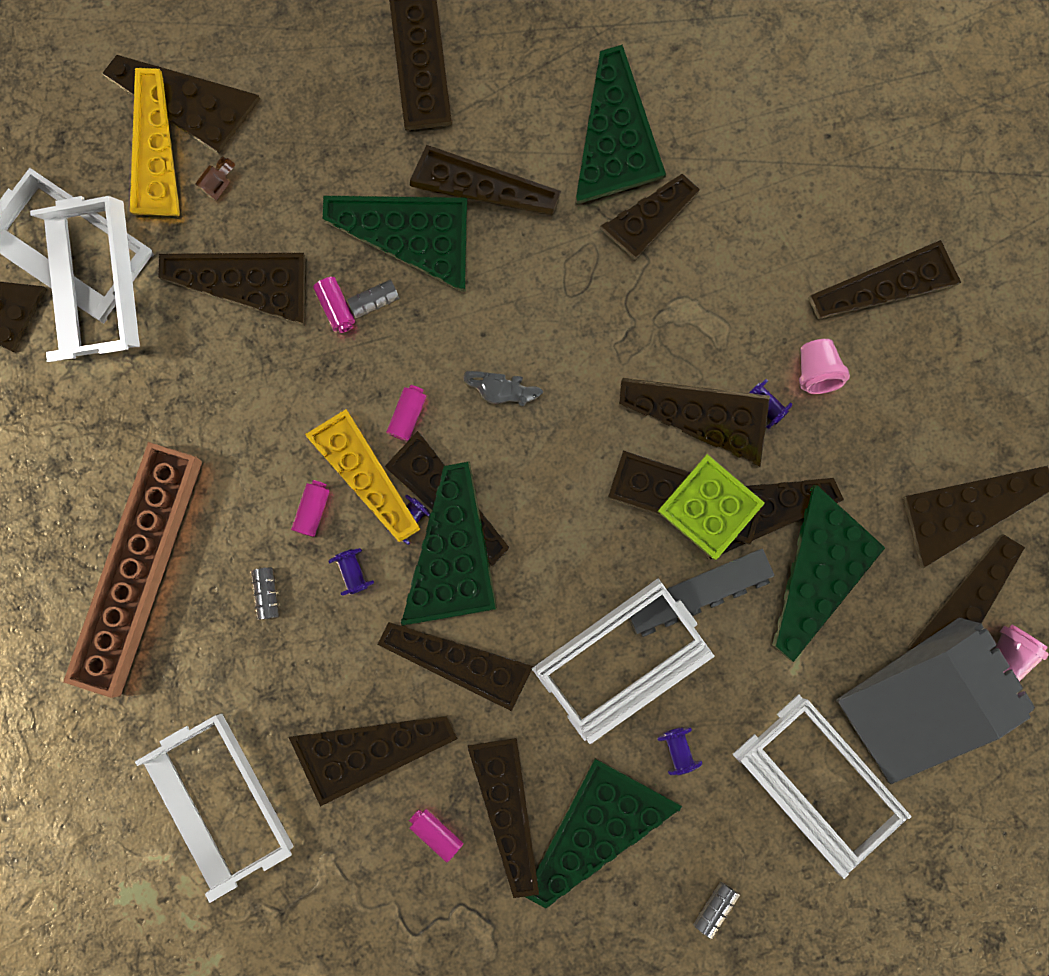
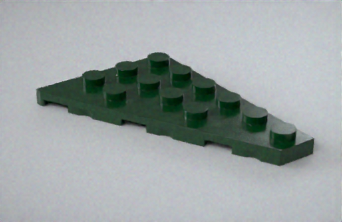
[576,44,666,204]
[322,195,467,291]
[401,461,497,626]
[772,485,885,662]
[525,758,682,909]

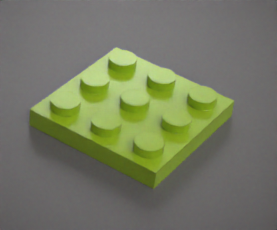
[657,454,765,561]

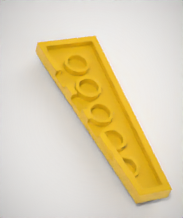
[130,68,180,216]
[305,409,421,543]

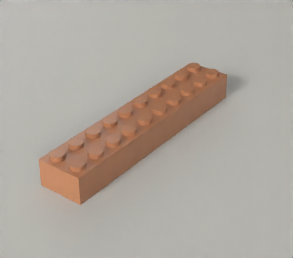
[63,442,202,698]

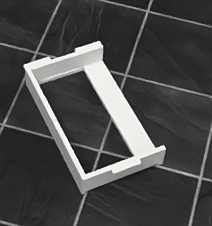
[0,168,155,324]
[30,196,140,362]
[532,578,714,744]
[732,694,912,879]
[135,714,294,903]

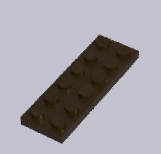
[389,0,452,131]
[608,450,766,545]

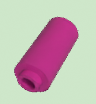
[313,277,355,333]
[386,385,426,442]
[291,480,330,538]
[409,809,464,863]

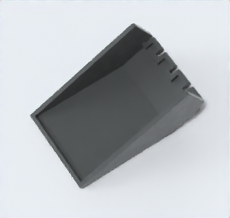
[837,618,1035,784]

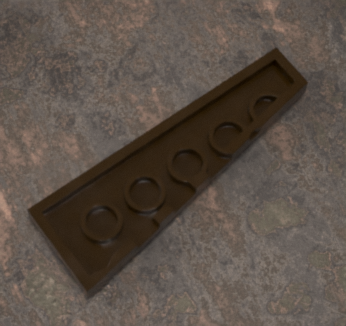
[410,145,561,215]
[907,534,1025,650]
[377,622,533,711]
[467,738,539,898]

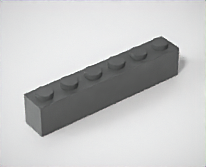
[628,548,775,637]

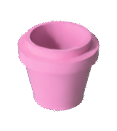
[799,339,850,394]
[996,624,1049,682]

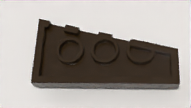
[600,174,700,260]

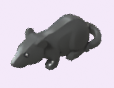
[463,371,543,406]

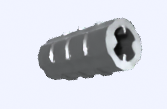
[347,279,400,319]
[251,567,279,620]
[693,882,740,939]

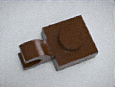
[195,156,235,200]

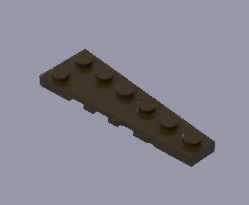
[808,240,961,319]
[385,431,510,566]

